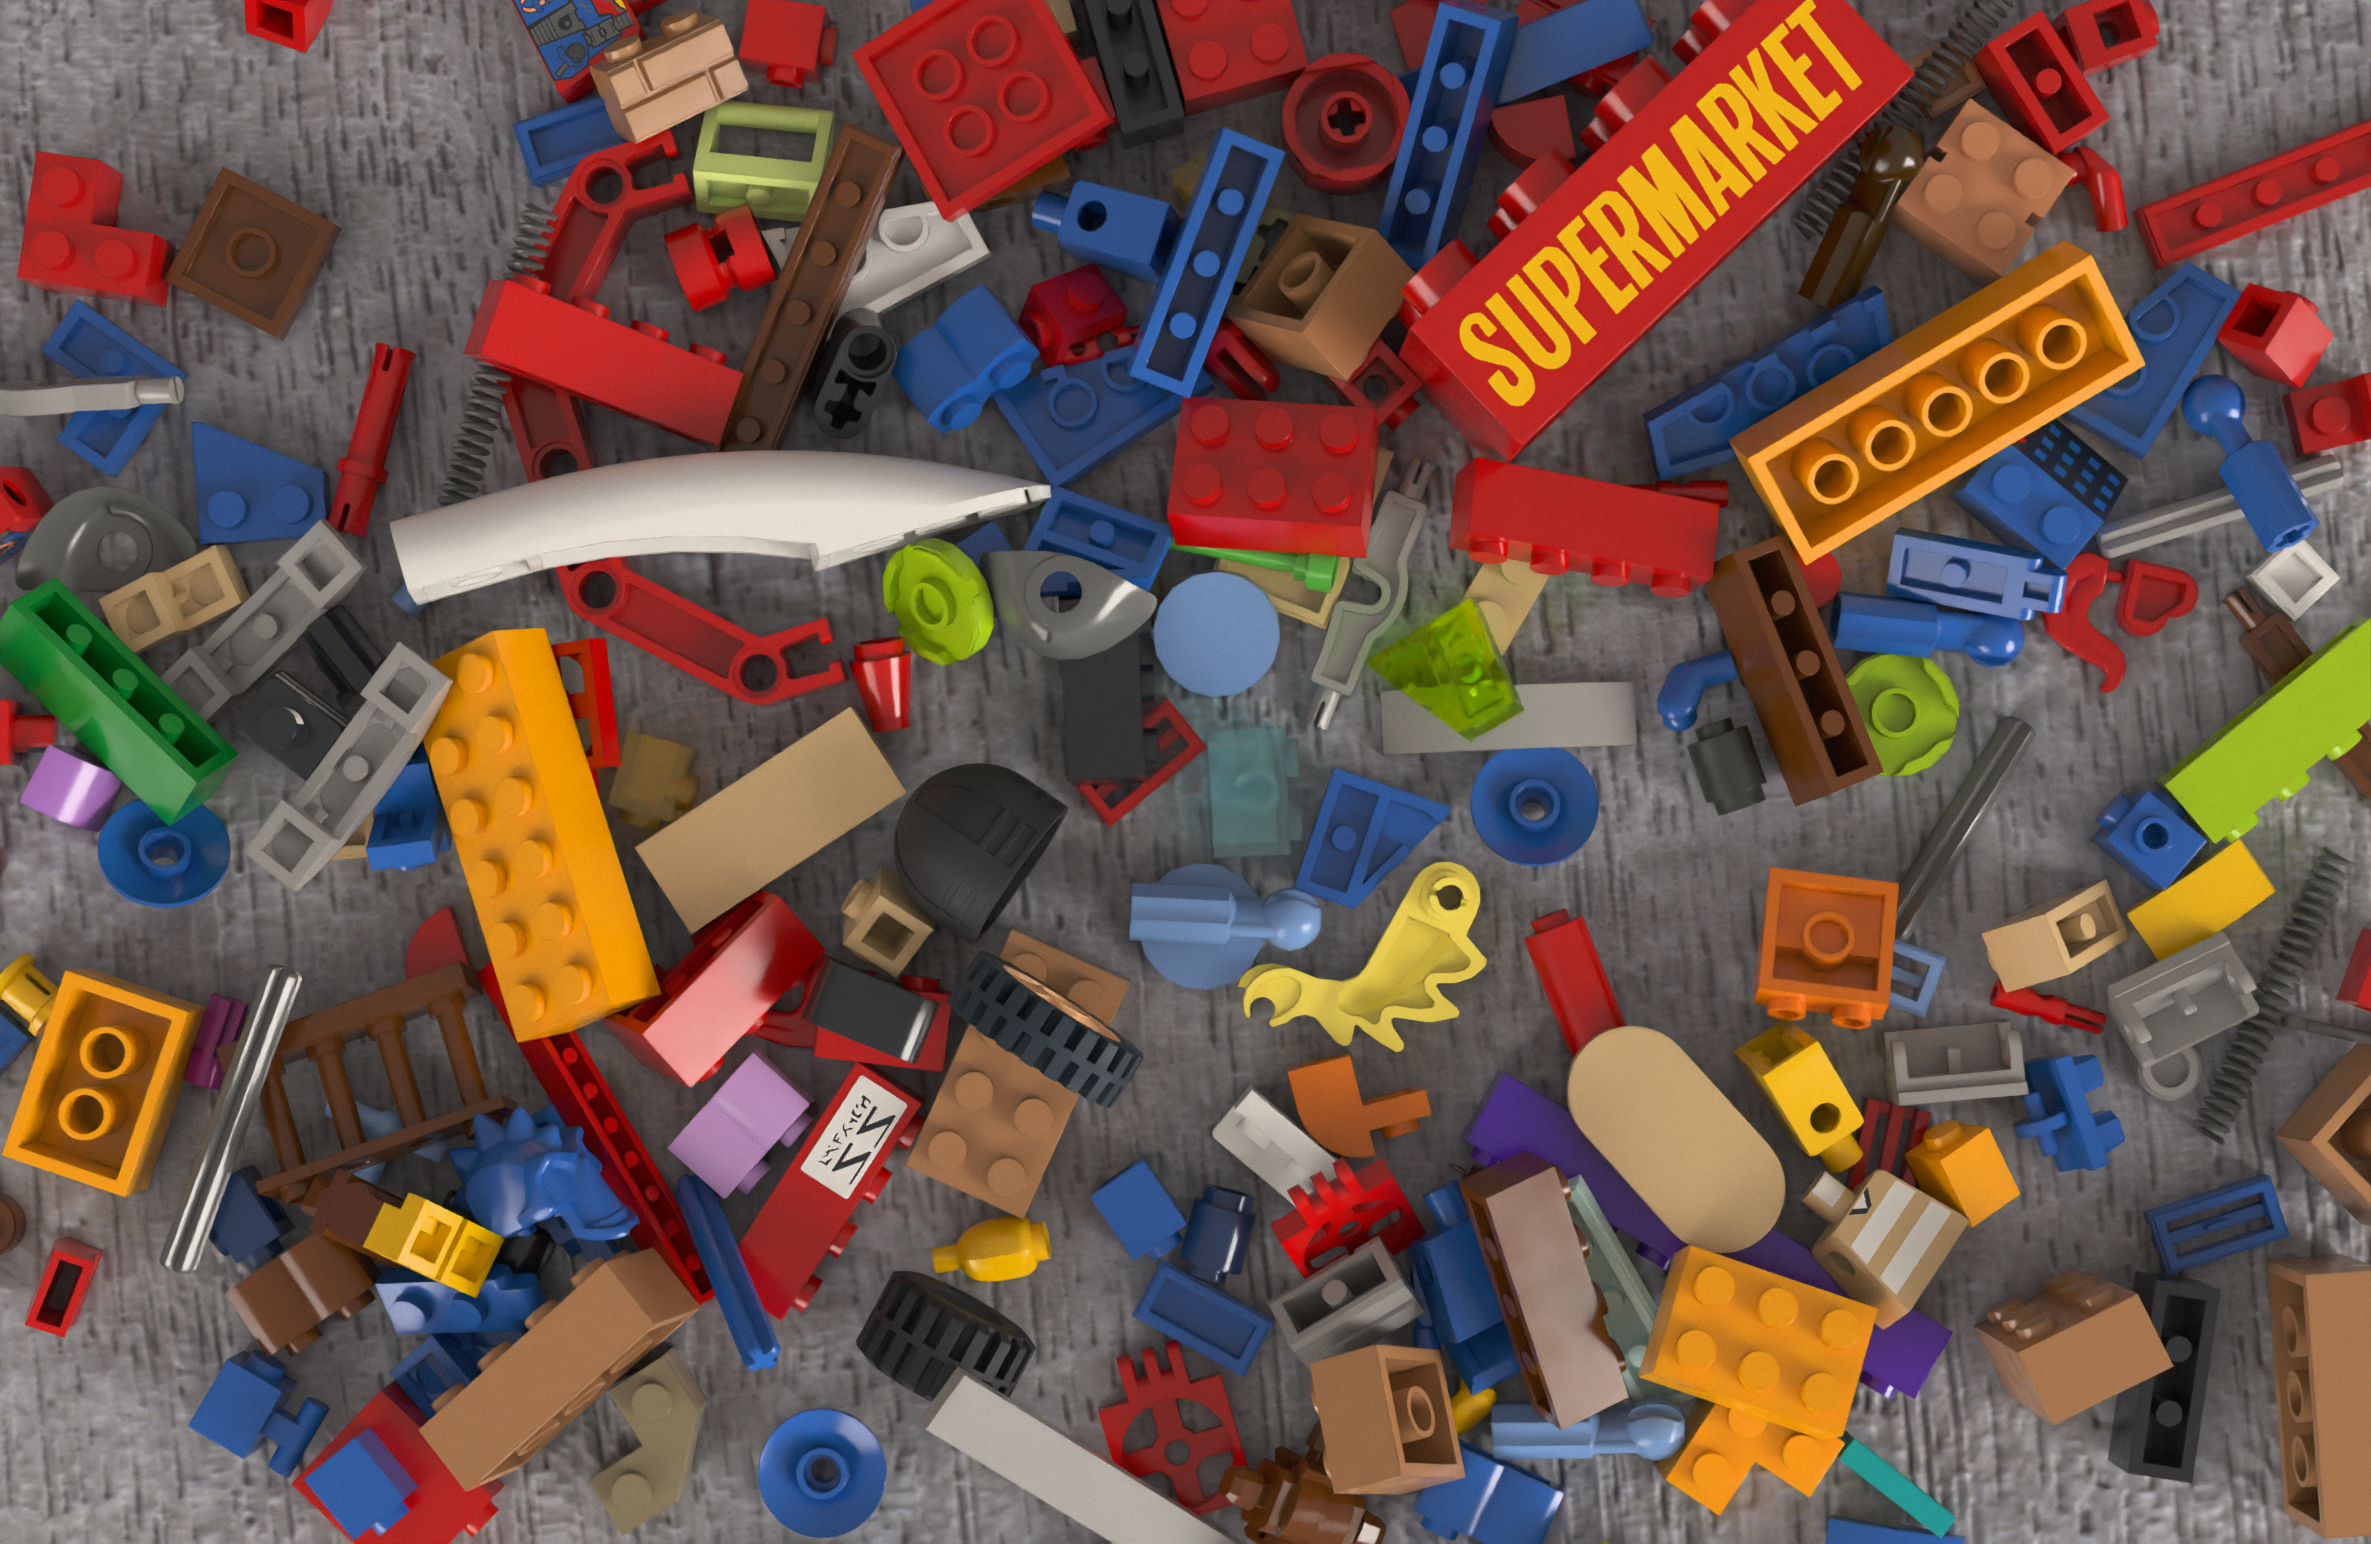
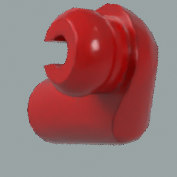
[2057,146,2128,233]

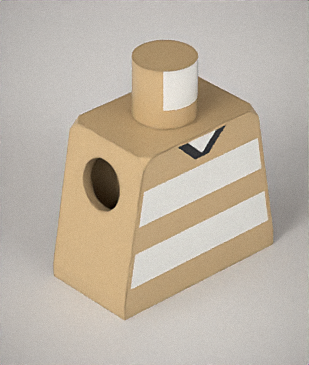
[1801,1169,1969,1330]

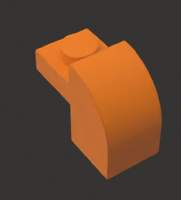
[1286,1052,1432,1158]

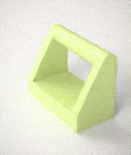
[693,100,835,222]

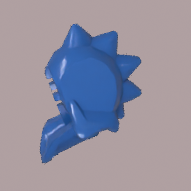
[449,1106,640,1241]

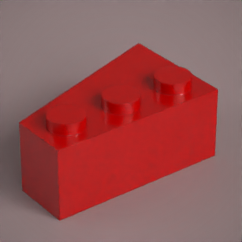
[600,889,825,1088]

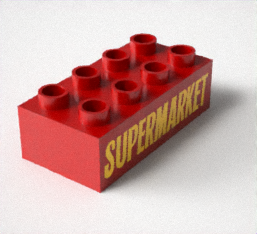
[1395,0,1915,463]

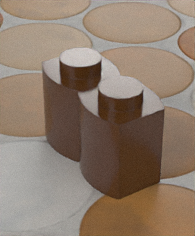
[224,1232,382,1357]

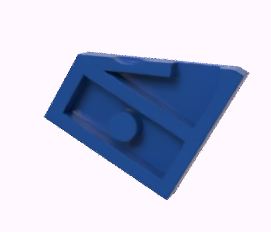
[191,422,331,546]
[1023,485,1173,597]

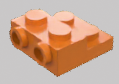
[1753,867,1899,1029]

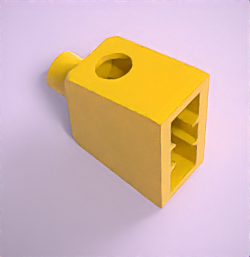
[1733,1020,1864,1173]

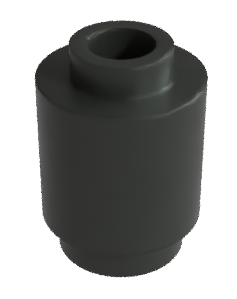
[1686,717,1767,816]

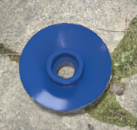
[1470,748,1599,867]
[98,798,231,908]
[758,1408,887,1538]

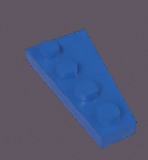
[1642,285,1892,481]

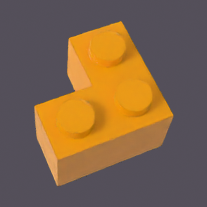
[1655,1398,1845,1516]

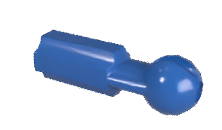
[2181,374,2320,553]
[1828,591,2025,668]

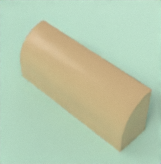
[635,706,907,934]

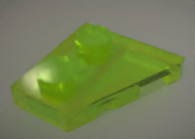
[1367,598,1525,742]

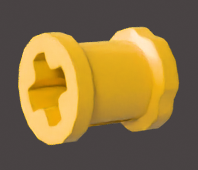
[0,952,59,1037]

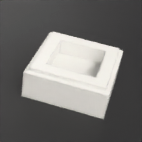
[2244,540,2340,622]

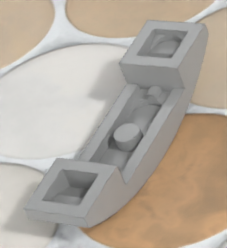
[160,519,368,725]
[243,641,453,892]
[1380,682,1637,755]

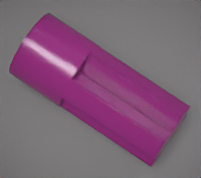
[183,993,249,1090]

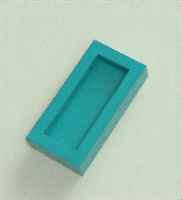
[1837,1430,1957,1538]

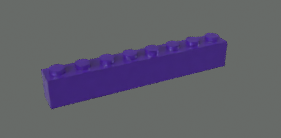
[1461,1070,1953,1400]

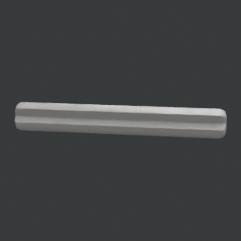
[2095,454,2344,559]

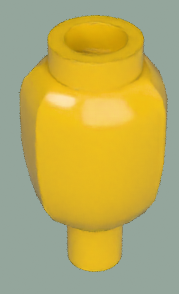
[932,1214,1051,1282]

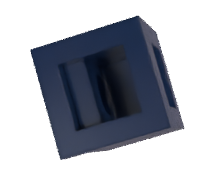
[208,1165,296,1271]

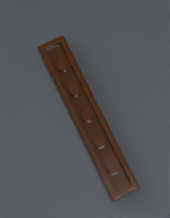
[705,121,906,453]

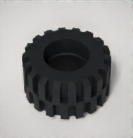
[856,1271,1036,1402]

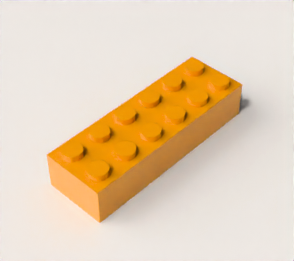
[1728,240,2146,565]
[422,628,661,1043]

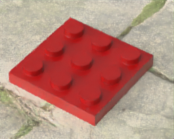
[851,0,1114,223]

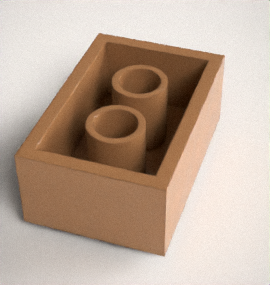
[1974,1268,2173,1425]

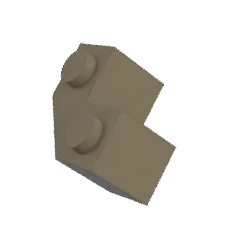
[588,1346,708,1536]

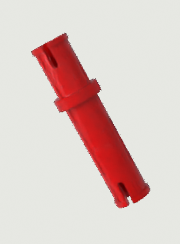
[327,343,416,538]

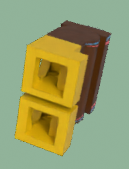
[301,1168,505,1298]

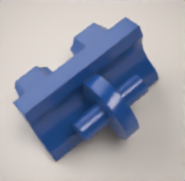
[2012,1054,2125,1172]

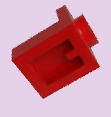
[2282,372,2371,457]

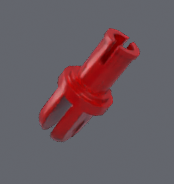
[1202,316,1280,401]

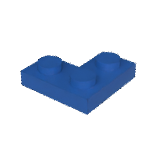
[41,299,189,478]

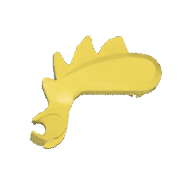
[1238,861,1487,1052]

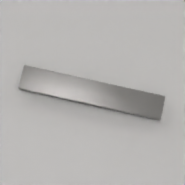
[919,1366,1245,1544]

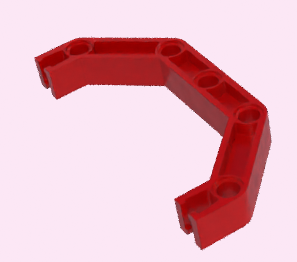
[492,129,850,707]

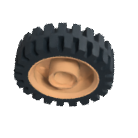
[947,950,1144,1108]

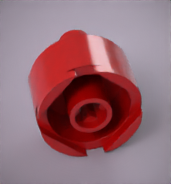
[1280,52,1411,195]

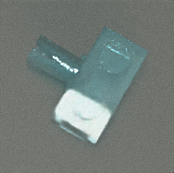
[1207,725,1303,858]

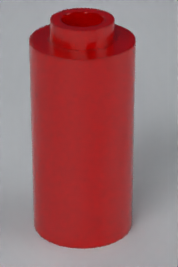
[1523,908,1627,1058]

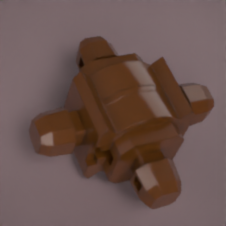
[1219,1420,1386,1544]

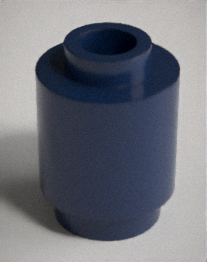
[1179,1184,1257,1283]

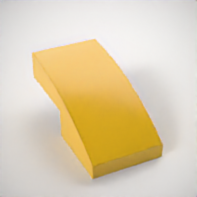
[2126,838,2275,961]

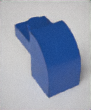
[366,740,452,871]

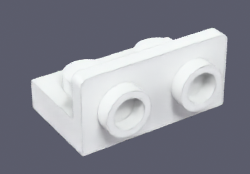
[1212,1085,1339,1207]

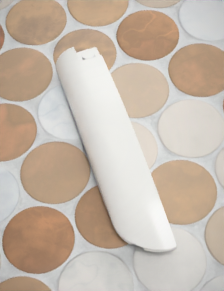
[389,450,1053,606]

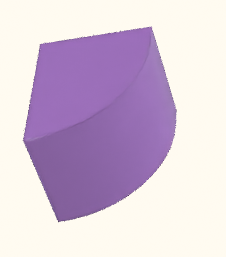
[19,744,125,832]

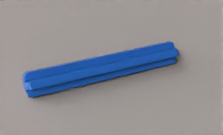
[674,1174,780,1371]

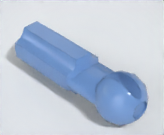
[1129,883,1321,951]
[1491,1396,1686,1461]

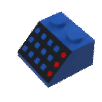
[1948,418,2129,570]

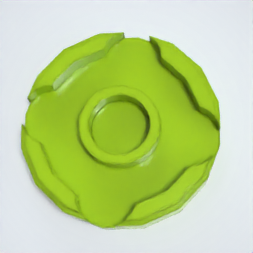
[883,537,994,665]
[1844,653,1959,776]

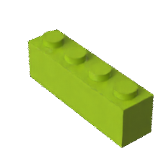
[2156,616,2371,844]

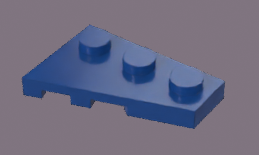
[2061,262,2243,461]
[990,344,1215,489]

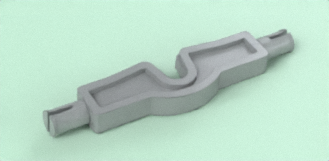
[0,375,184,416]
[1302,457,1436,731]

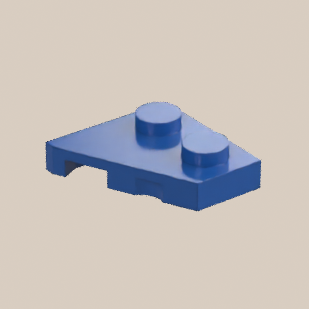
[1293,767,1451,909]

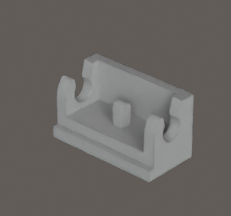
[2108,931,2259,1070]
[1880,1020,2028,1106]

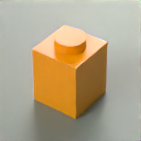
[1904,1120,2020,1228]

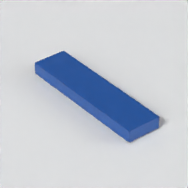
[1396,0,1655,108]

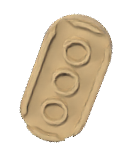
[1566,1026,1785,1253]

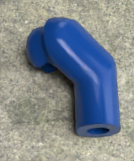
[1657,649,1737,731]

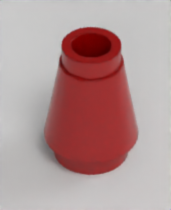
[848,637,911,732]

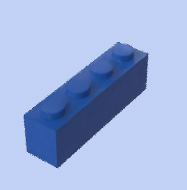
[1377,0,1520,270]
[1124,127,1286,398]

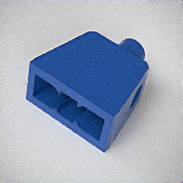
[1032,180,1182,286]
[1411,1179,1503,1343]

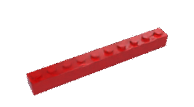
[475,962,716,1305]

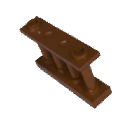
[216,961,518,1205]

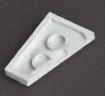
[761,201,991,346]

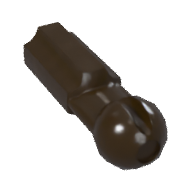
[1798,123,1923,310]

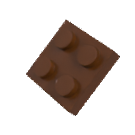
[164,166,342,341]

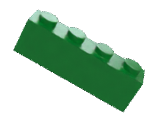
[0,577,239,827]

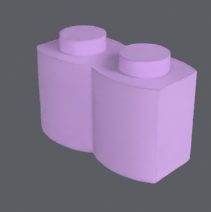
[668,1049,815,1200]

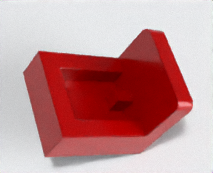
[1018,263,1128,368]

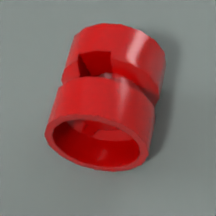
[664,203,778,312]

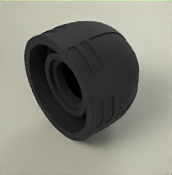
[894,763,1069,945]

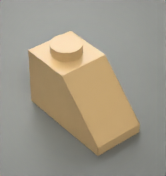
[1981,879,2130,993]

